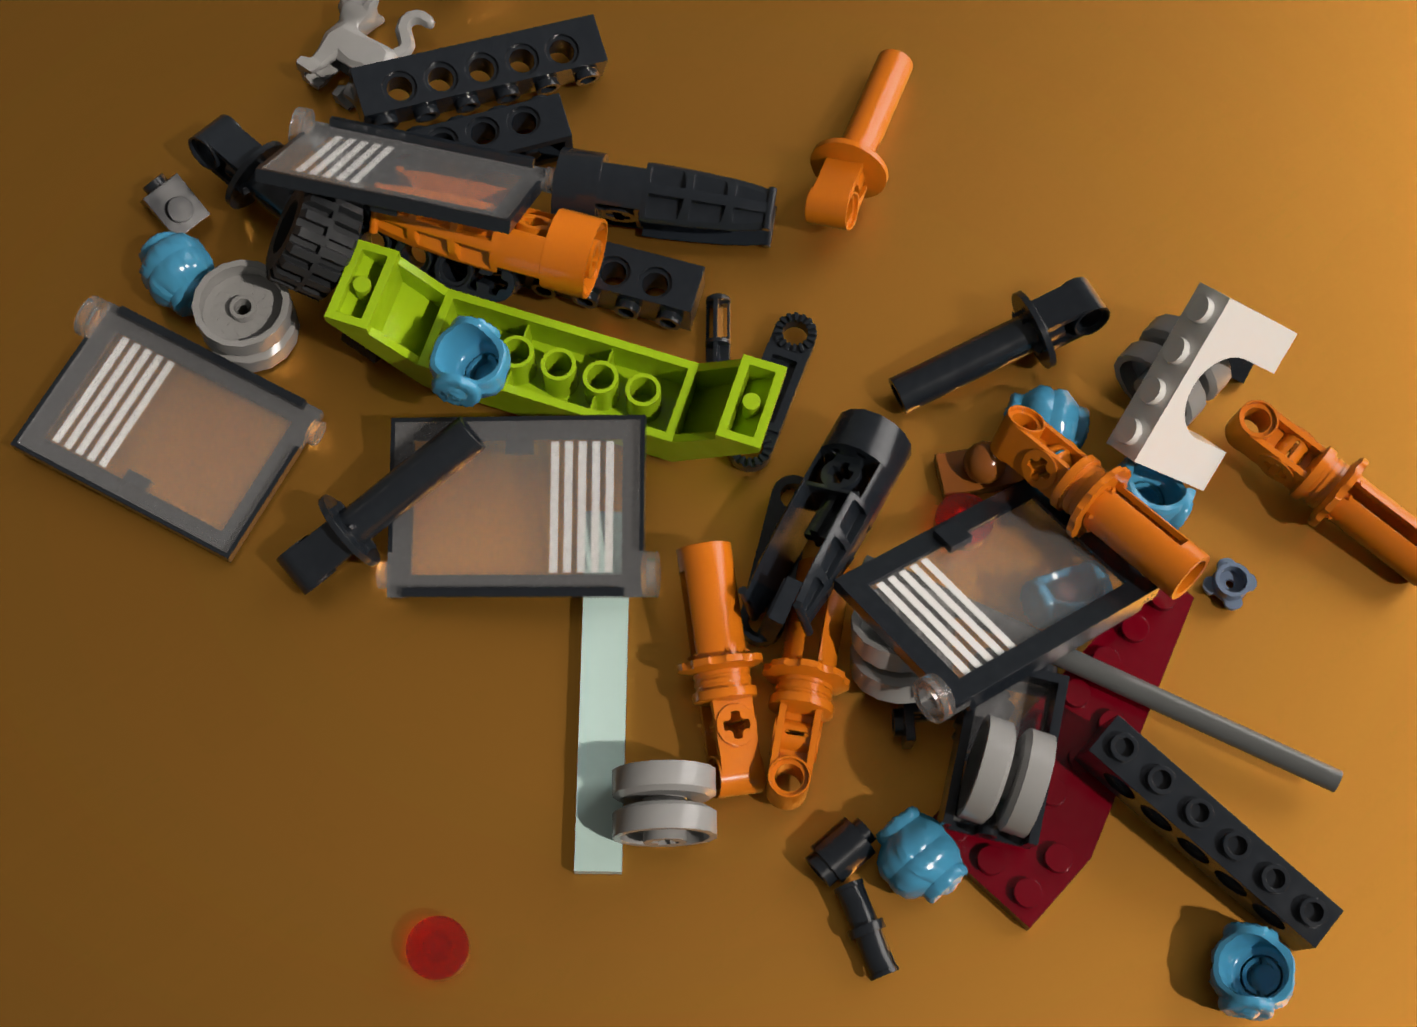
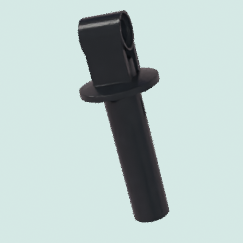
[188,114,295,219]
[888,277,1110,414]
[276,416,486,595]

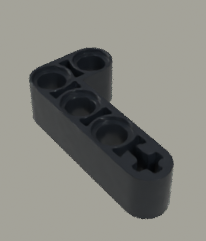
[359,176,526,302]

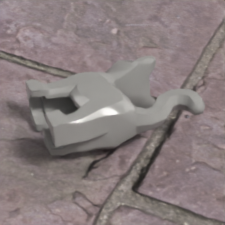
[296,0,435,111]

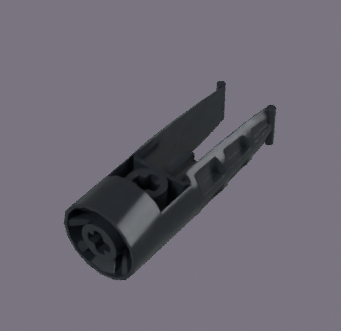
[551,147,777,248]
[738,409,912,636]

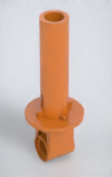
[805,49,913,230]

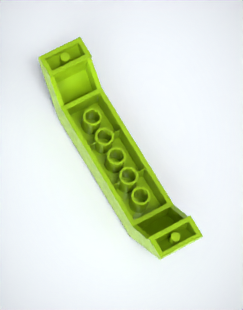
[324,239,787,462]

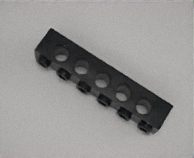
[349,14,608,128]
[313,93,573,191]
[453,242,705,331]
[1073,715,1344,951]

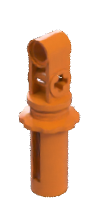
[1225,400,1417,586]
[990,405,1210,600]
[676,541,766,798]
[762,557,851,810]

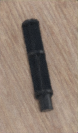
[705,293,731,363]

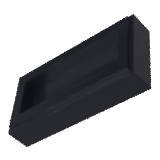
[757,576,803,643]

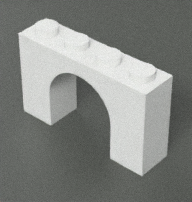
[1106,282,1297,491]

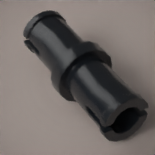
[834,878,900,981]

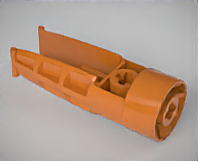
[369,172,608,299]

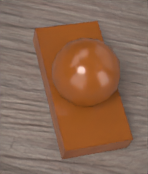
[934,440,1025,500]

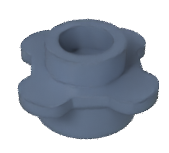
[1202,558,1257,611]

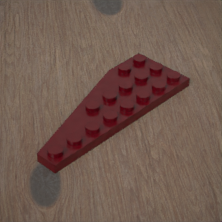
[933,589,1194,931]

